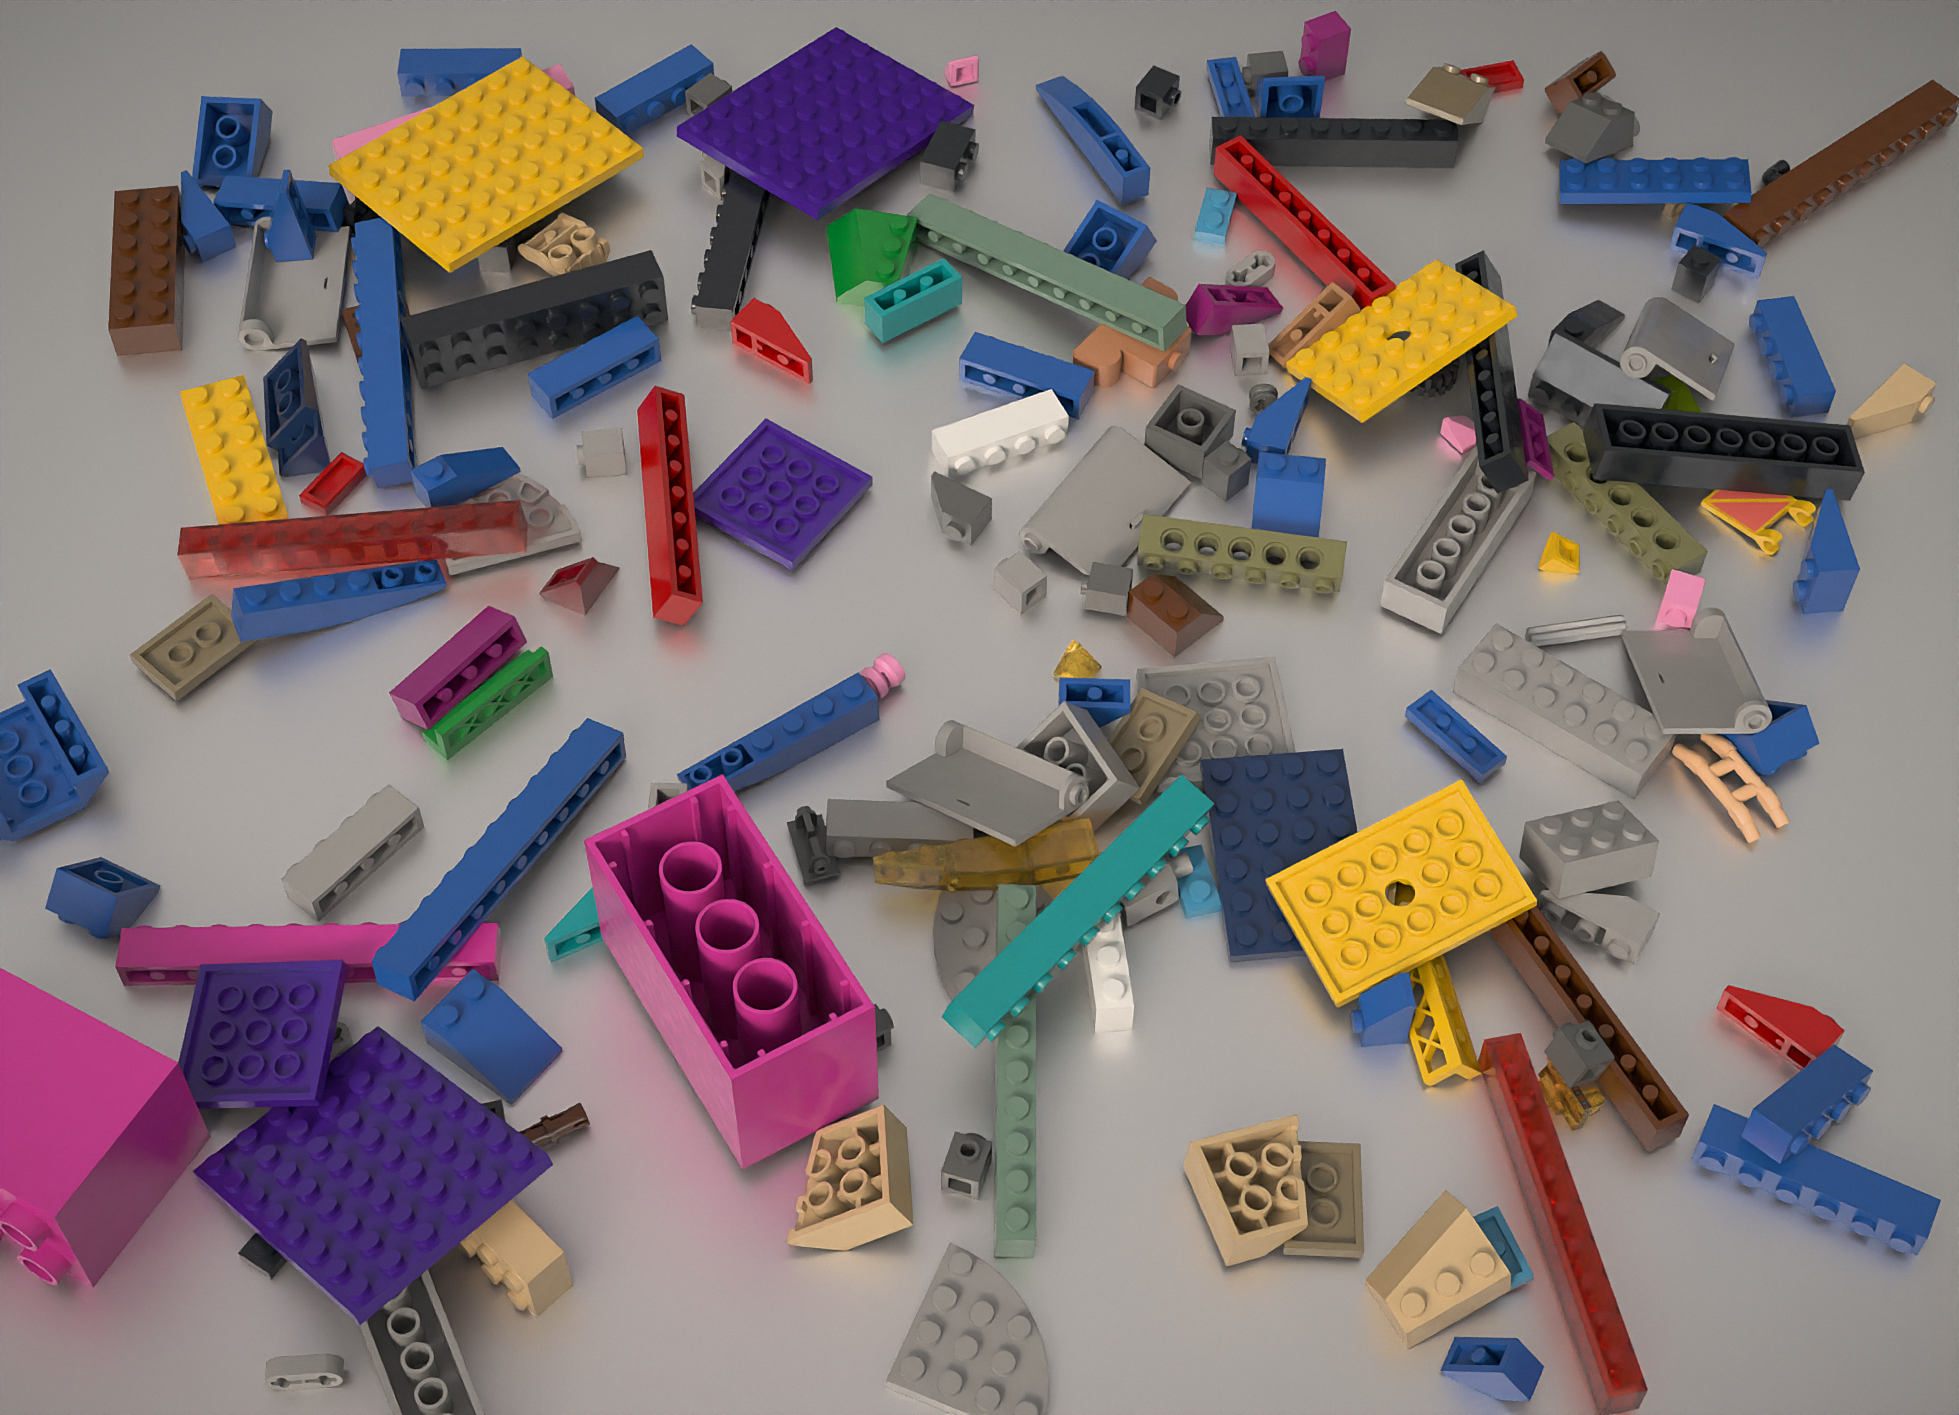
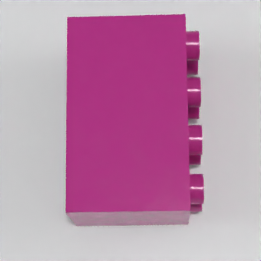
[584,774,879,1170]
[0,968,211,1288]

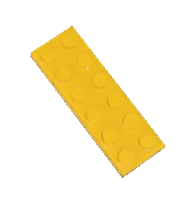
[180,375,291,543]

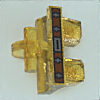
[1534,1057,1605,1131]

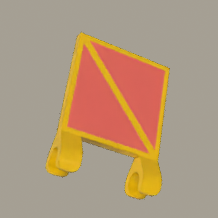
[1701,489,1816,555]

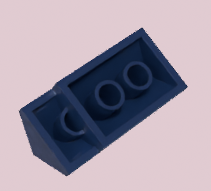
[263,338,331,477]

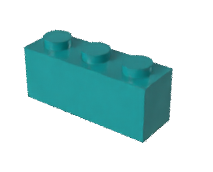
[864,258,962,343]

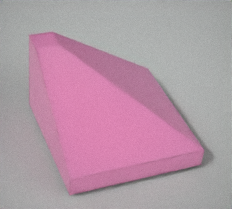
[944,55,979,87]
[1440,416,1477,453]

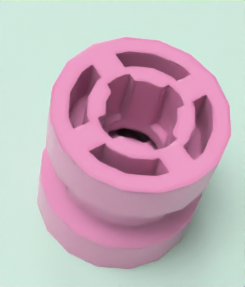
[859,653,906,701]

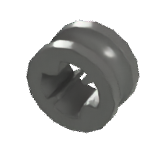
[1249,384,1278,414]

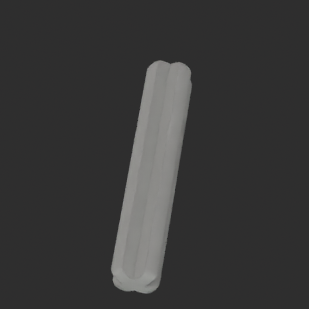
[1525,615,1627,647]

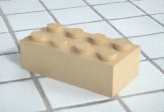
[458,1200,573,1318]

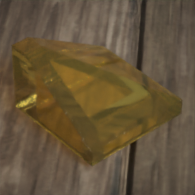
[1053,640,1102,679]

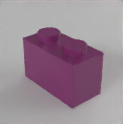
[1298,11,1351,81]

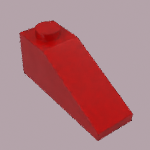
[730,298,813,384]
[1717,985,1845,1071]

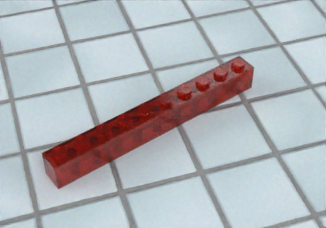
[177,500,528,579]
[1478,1033,1648,1415]

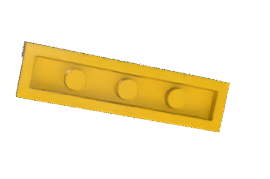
[1409,954,1482,1087]

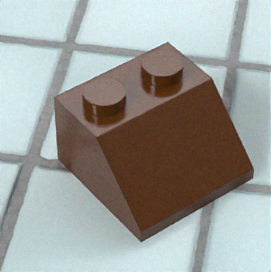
[1126,573,1224,657]

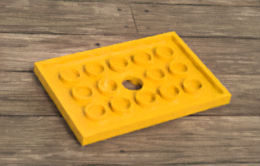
[1286,259,1518,423]
[1265,779,1537,1008]

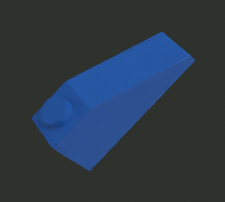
[181,170,236,263]
[264,170,317,262]
[1669,202,1767,279]
[1241,377,1312,465]
[411,447,521,517]

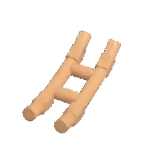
[1672,734,1790,843]

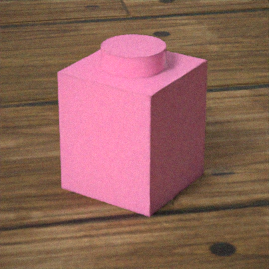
[1656,569,1706,630]

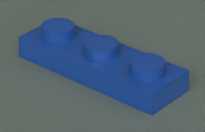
[1206,57,1255,117]
[1405,689,1507,783]

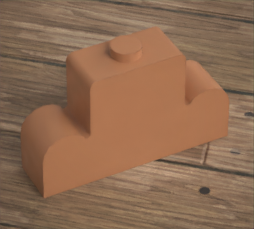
[1073,277,1191,388]

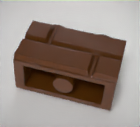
[1544,51,1616,114]

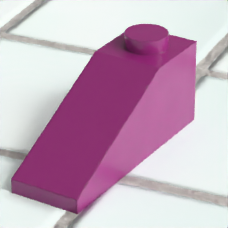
[1186,284,1284,335]
[1518,398,1554,481]

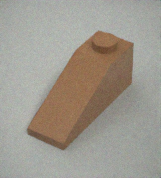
[1268,282,1361,368]

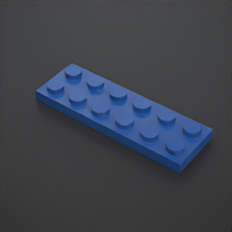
[1559,157,1752,204]

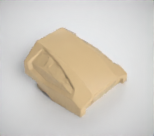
[518,213,611,276]

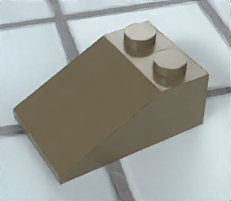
[1405,63,1496,125]

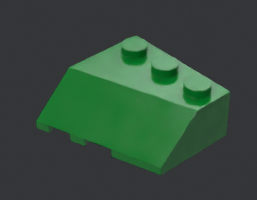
[826,208,918,306]

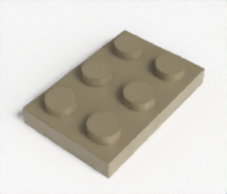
[130,594,259,701]
[1107,688,1202,806]
[1283,1141,1364,1258]

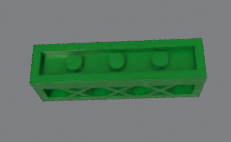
[422,646,553,760]

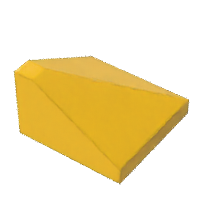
[1539,532,1580,574]

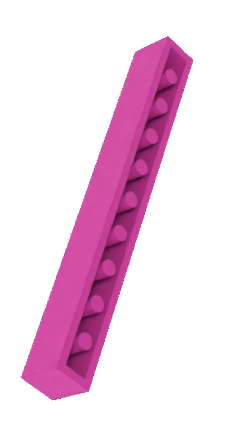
[115,921,502,986]

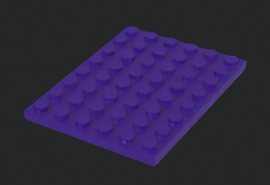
[676,27,974,220]
[192,1026,553,1325]

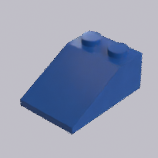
[192,96,273,188]
[1063,200,1157,279]
[1251,452,1326,558]
[1793,489,1860,614]
[420,969,563,1105]

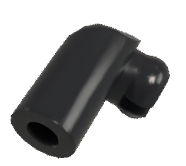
[1761,160,1790,186]

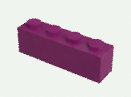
[389,605,527,730]

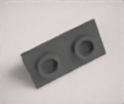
[787,806,840,883]

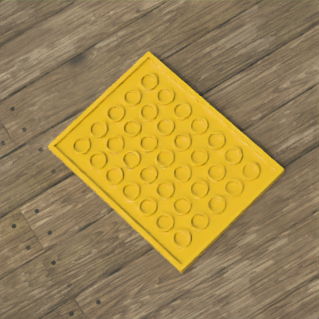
[328,56,644,273]

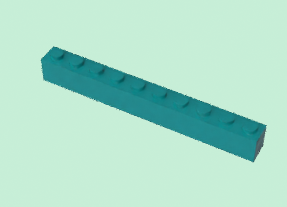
[941,774,1215,1049]

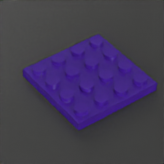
[693,418,873,571]
[178,960,348,1109]

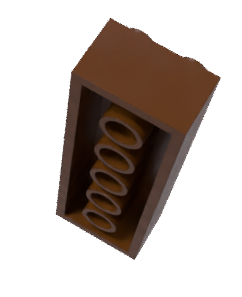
[108,185,185,356]

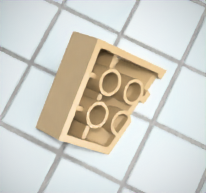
[786,1105,914,1251]
[1183,1114,1308,1266]
[1365,1190,1511,1349]

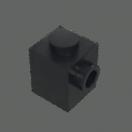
[1134,65,1181,120]
[1671,245,1722,303]

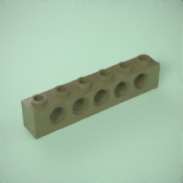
[1547,422,1708,586]
[1137,514,1347,594]

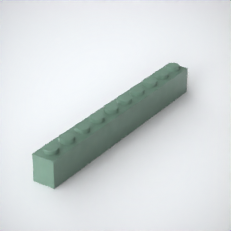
[907,193,1187,352]
[994,884,1036,1258]

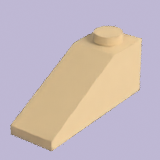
[1847,363,1937,439]

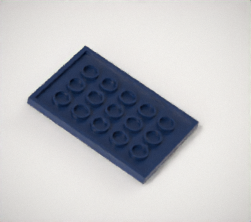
[1200,749,1358,962]

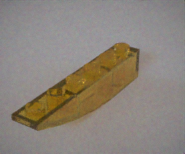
[873,818,1100,891]

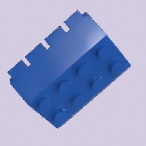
[0,669,109,841]

